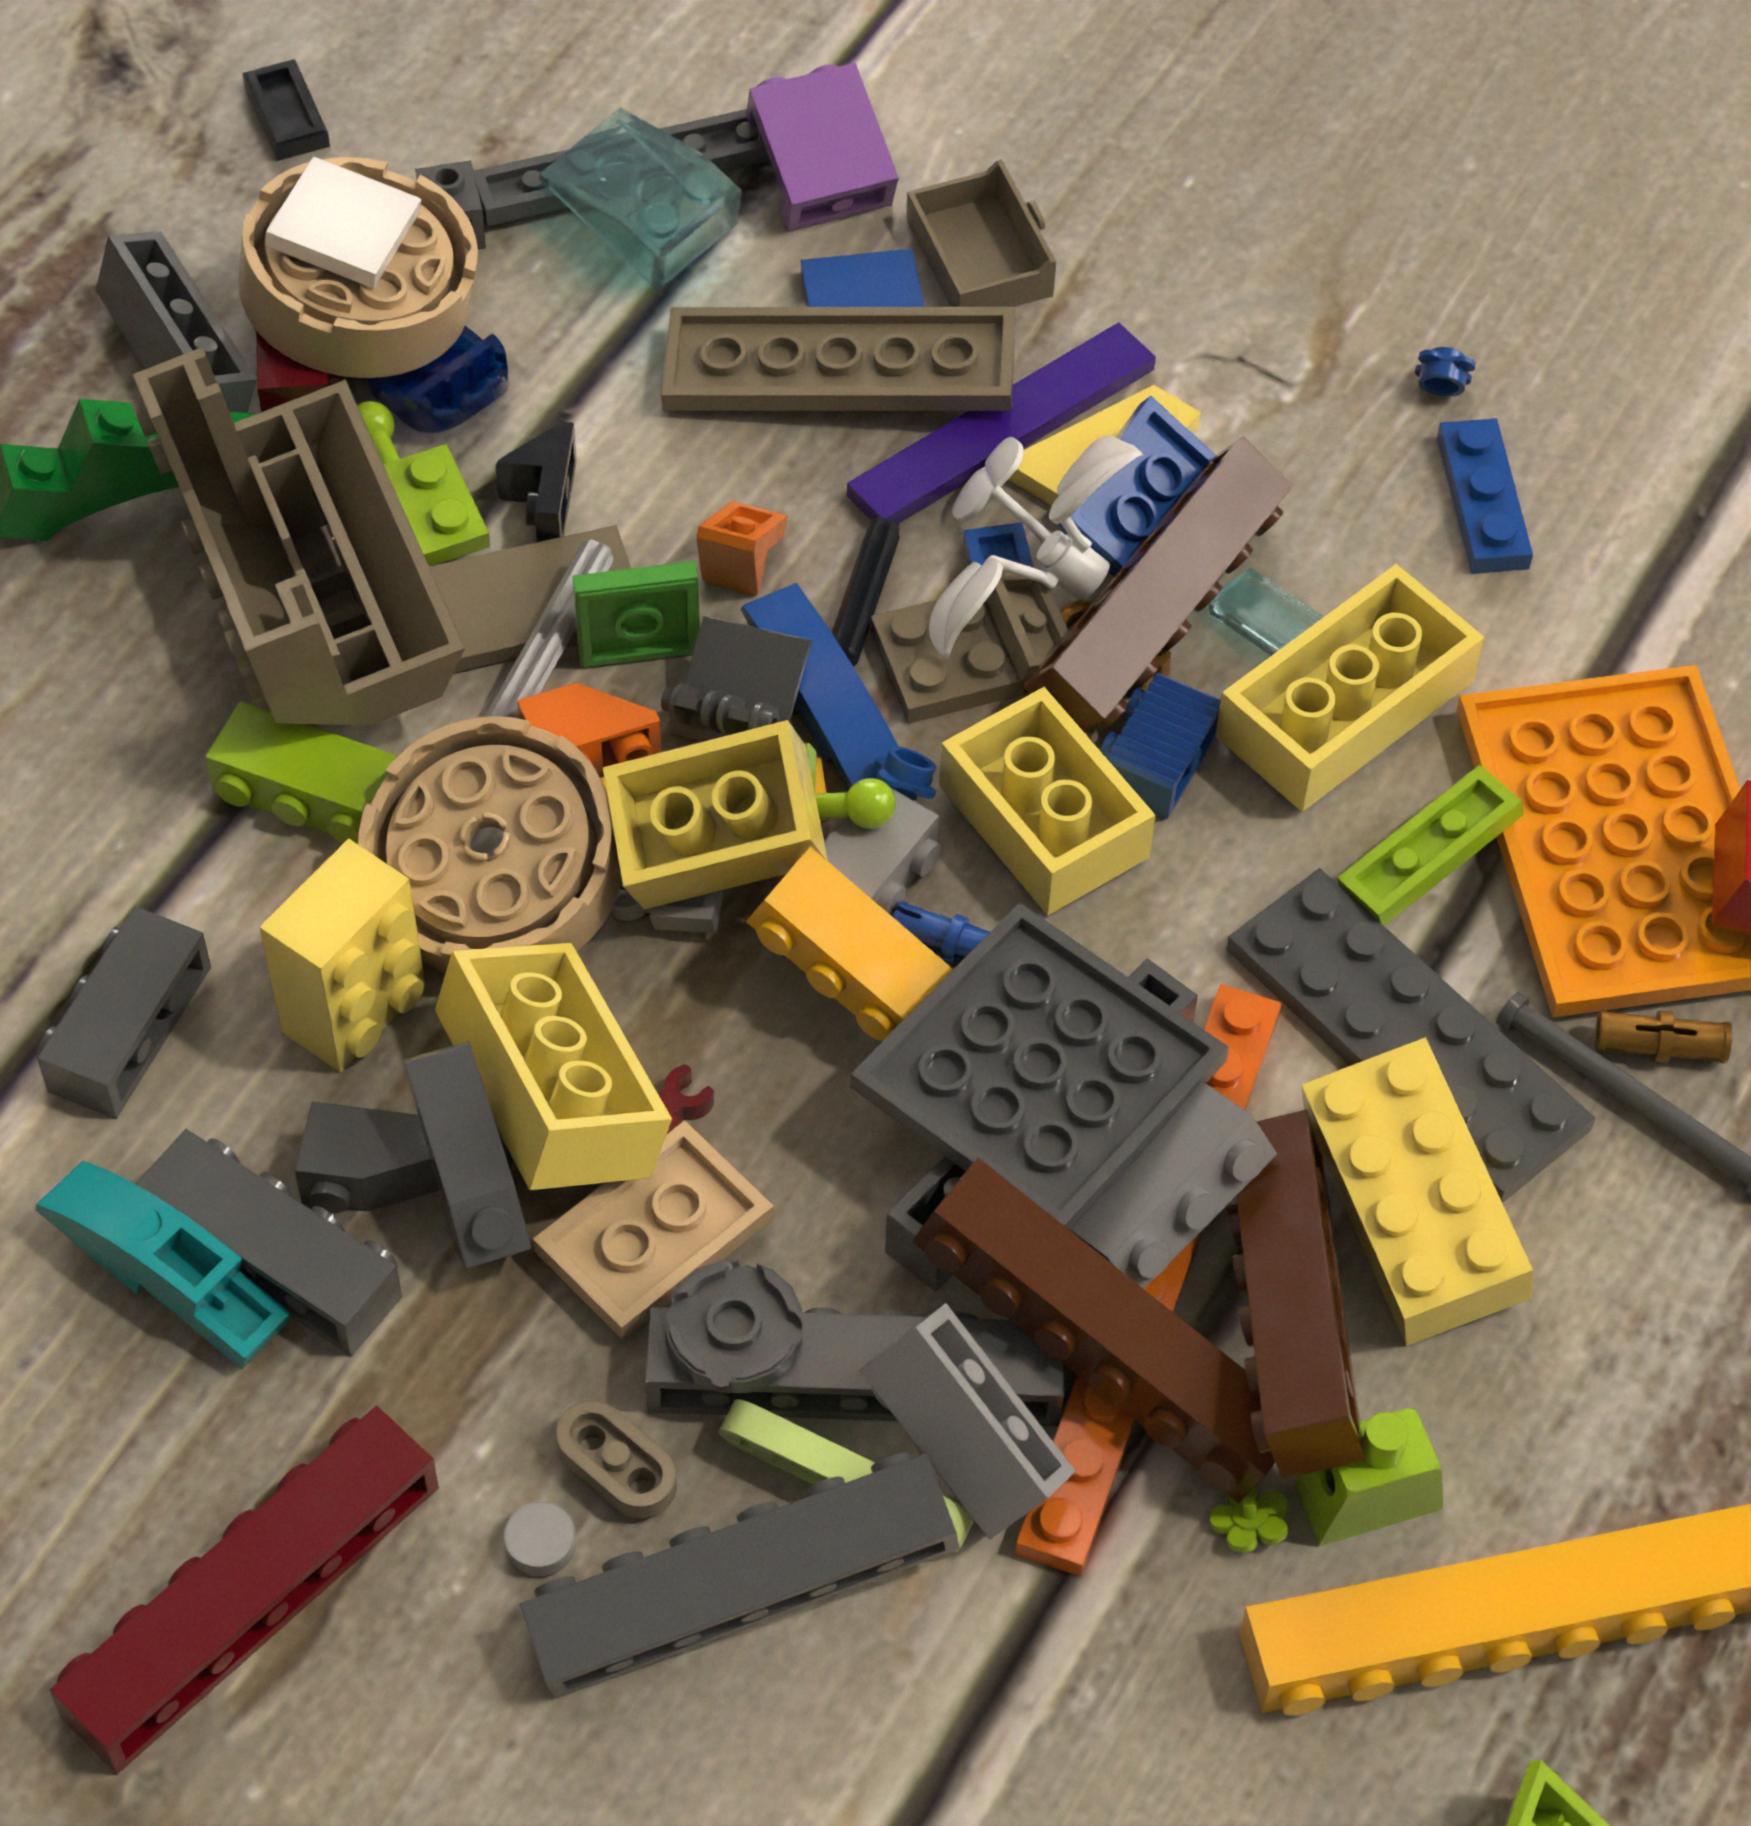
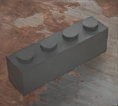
[96,231,257,413]
[135,1129,402,1357]

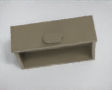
[906,159,1056,307]

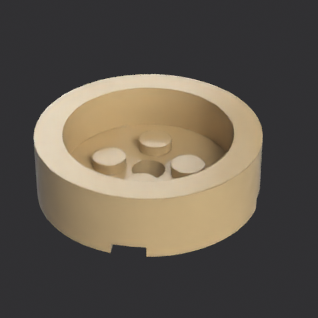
[238,157,478,378]
[358,716,622,974]

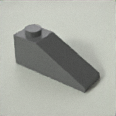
[403,1041,532,1269]
[295,1102,513,1213]

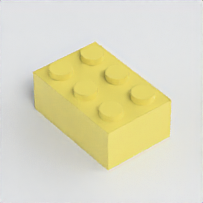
[939,687,1156,916]
[603,720,828,910]
[260,839,425,1073]

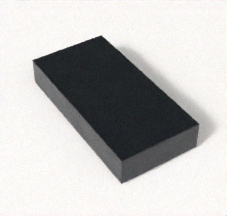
[242,59,330,161]

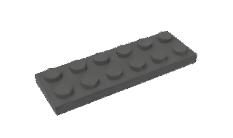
[1226,868,1595,1203]

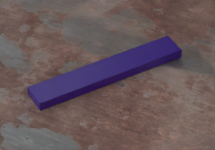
[847,322,1156,523]

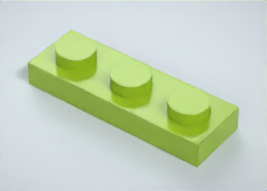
[1337,764,1524,926]

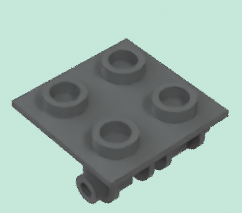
[661,616,812,742]

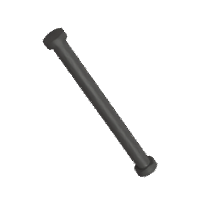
[1496,992,1751,1196]

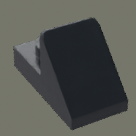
[495,422,577,542]

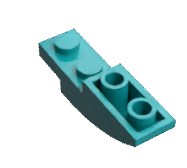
[35,1161,291,1370]

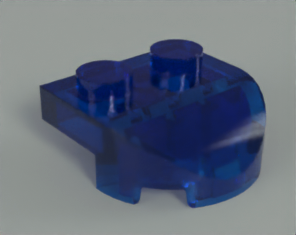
[368,325,509,433]

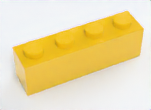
[746,846,953,1041]

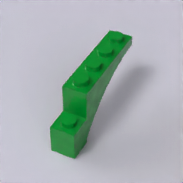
[0,398,256,541]

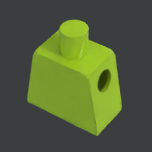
[1294,1407,1443,1547]

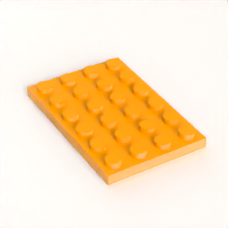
[1456,665,1751,1018]

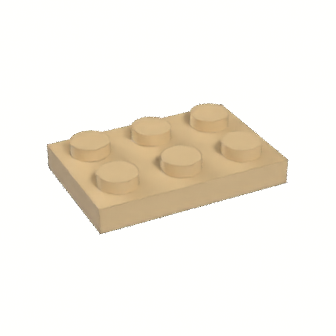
[533,1120,774,1340]

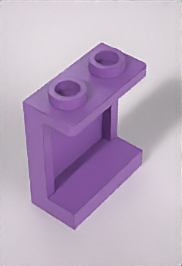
[746,62,899,232]

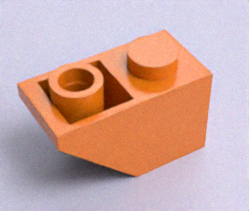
[517,683,662,776]

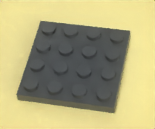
[850,902,1229,1230]

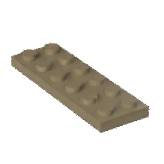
[661,307,1016,411]

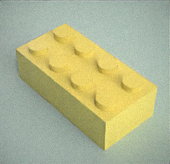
[1215,564,1485,812]
[435,943,672,1190]
[1301,1037,1533,1346]

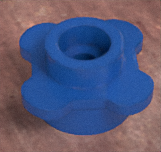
[1415,347,1476,397]
[874,746,936,800]

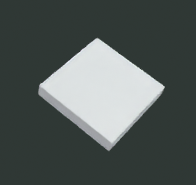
[265,157,421,288]

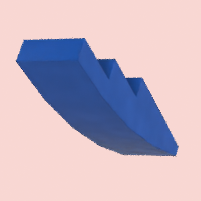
[741,583,899,791]

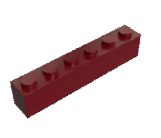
[50,1405,439,1775]

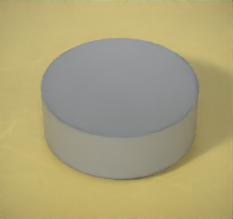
[504,1502,576,1577]

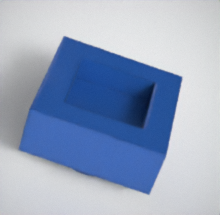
[963,522,1034,571]

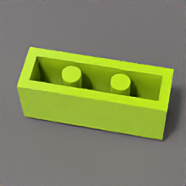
[205,701,398,844]

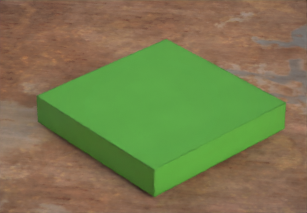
[572,561,700,668]

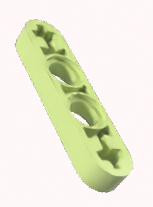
[718,1400,974,1551]

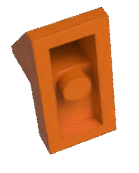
[696,501,788,595]

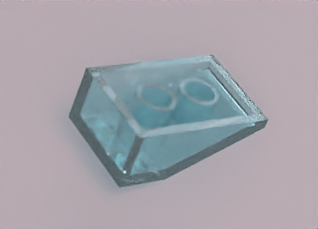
[539,107,742,291]

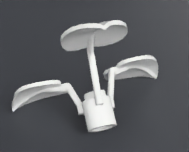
[929,436,1143,660]

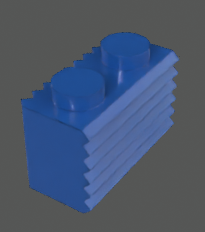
[1100,673,1221,820]

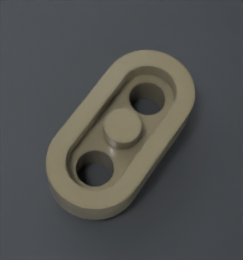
[556,1400,677,1518]

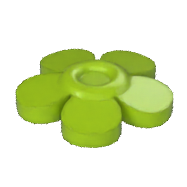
[1209,1488,1289,1553]

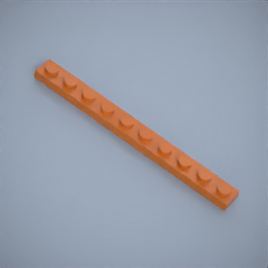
[1015,984,1282,1577]

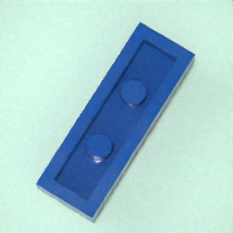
[1437,418,1533,574]

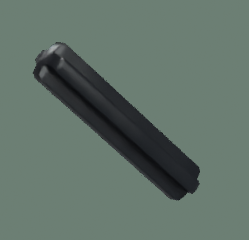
[832,516,900,667]

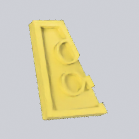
[1008,385,1201,506]

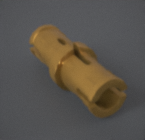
[1594,1010,1732,1064]

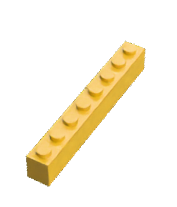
[1239,1504,1751,1716]

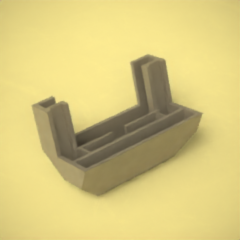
[131,347,465,726]

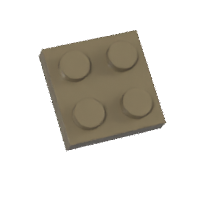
[870,599,1025,724]

